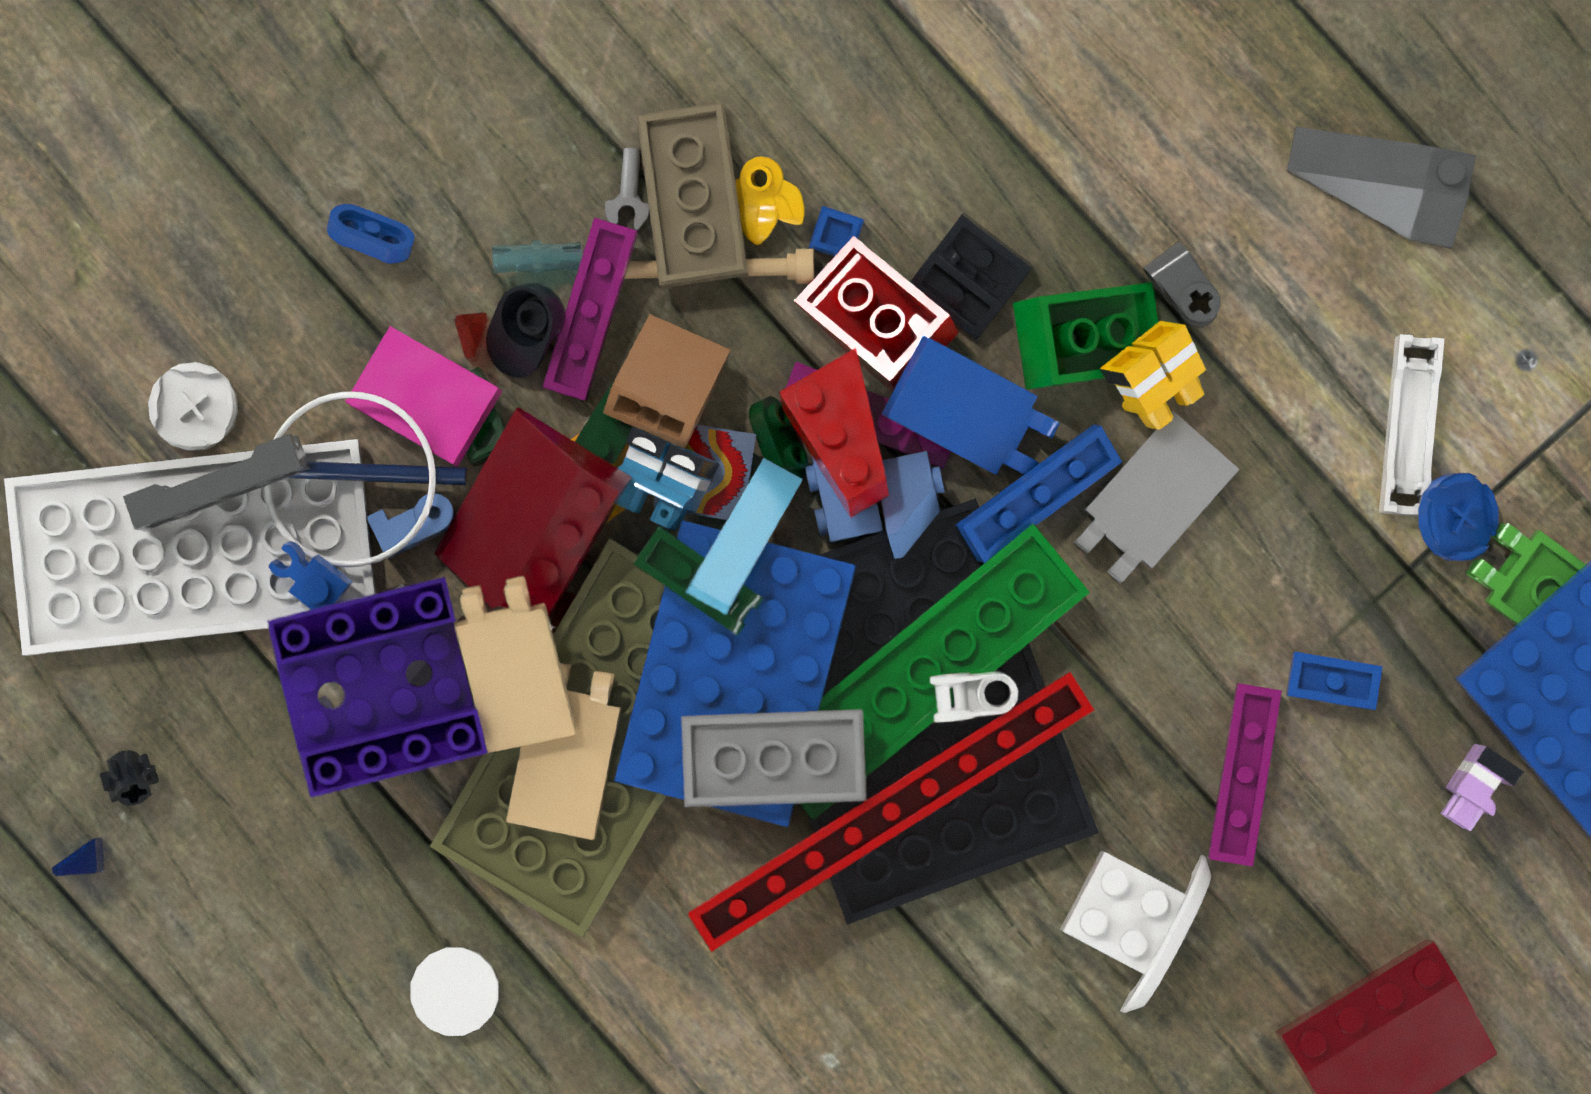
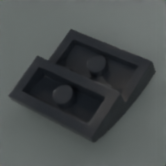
[910,213,1034,339]

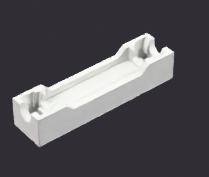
[1379,334,1445,517]

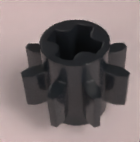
[100,750,159,806]

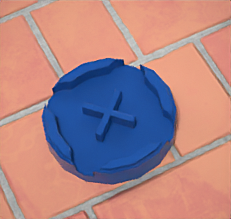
[1418,473,1499,561]

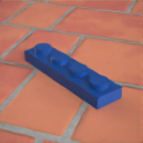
[956,424,1122,563]

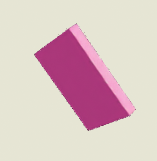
[345,326,502,467]

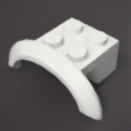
[1060,851,1211,1013]

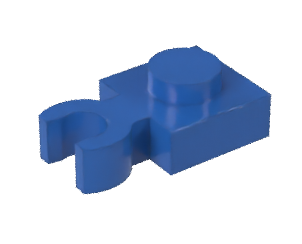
[268,541,353,609]

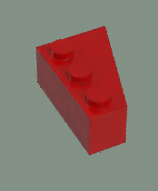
[779,348,889,518]

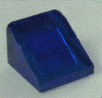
[52,837,105,876]

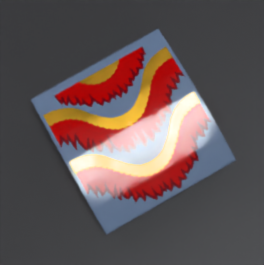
[653,425,756,520]

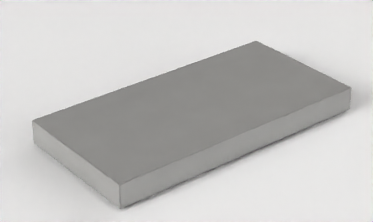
[681,709,866,807]

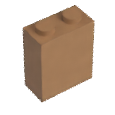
[603,314,731,449]

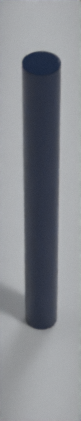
[289,461,467,485]

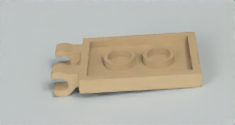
[455,576,576,753]
[506,663,622,840]

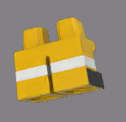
[1100,321,1206,430]

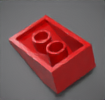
[794,236,959,392]

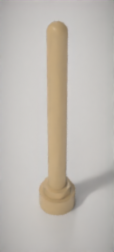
[624,249,815,284]

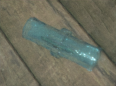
[492,240,582,276]

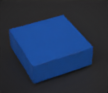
[809,206,864,257]

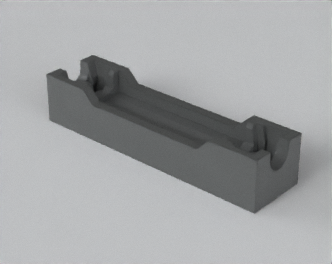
[123,434,310,531]

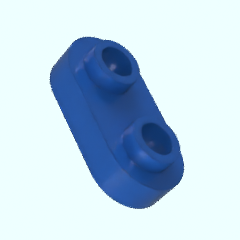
[327,204,415,264]

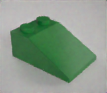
[1012,282,1158,390]

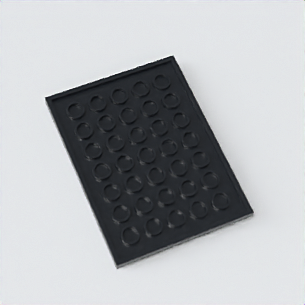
[806,498,1098,925]

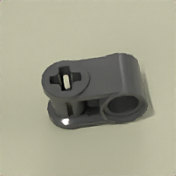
[1143,241,1221,327]

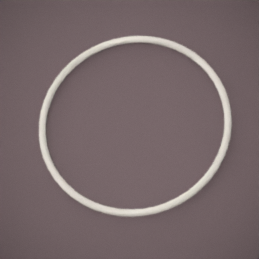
[264,391,436,567]

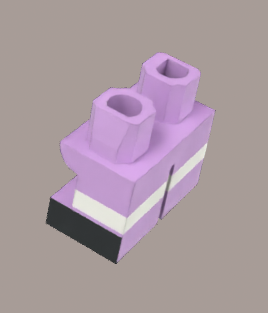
[1440,744,1524,831]

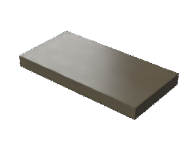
[637,102,748,289]

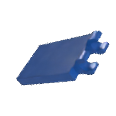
[881,335,1060,475]

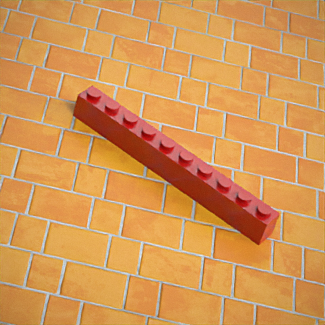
[687,672,1094,952]

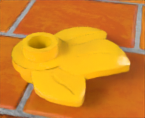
[735,156,805,245]

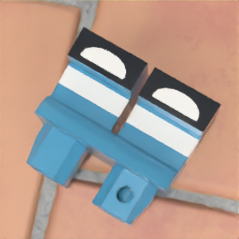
[617,427,719,530]

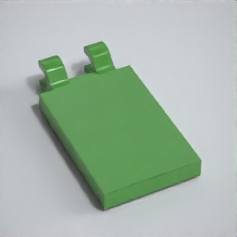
[1465,523,1586,625]

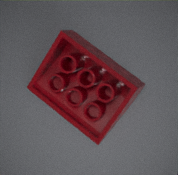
[434,407,632,620]
[1275,939,1497,1094]

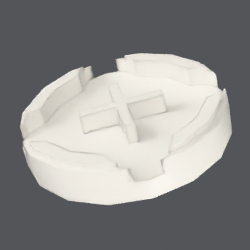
[148,362,238,451]
[410,947,499,1036]

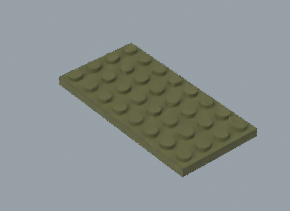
[429,539,667,938]

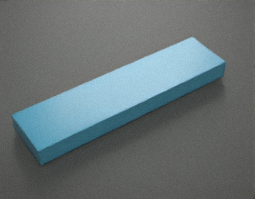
[686,458,803,614]

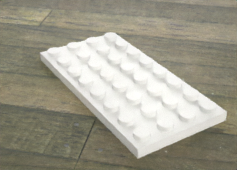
[4,439,376,656]

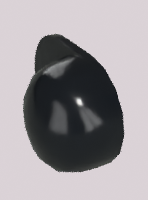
[486,283,565,378]

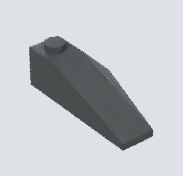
[1287,127,1476,249]

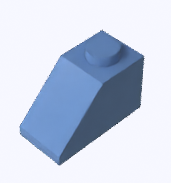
[881,451,945,559]

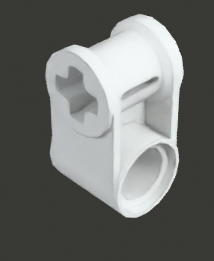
[930,672,1018,722]

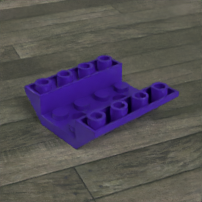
[267,577,488,798]

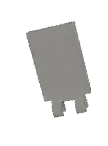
[1074,411,1239,584]

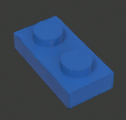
[1286,652,1383,710]

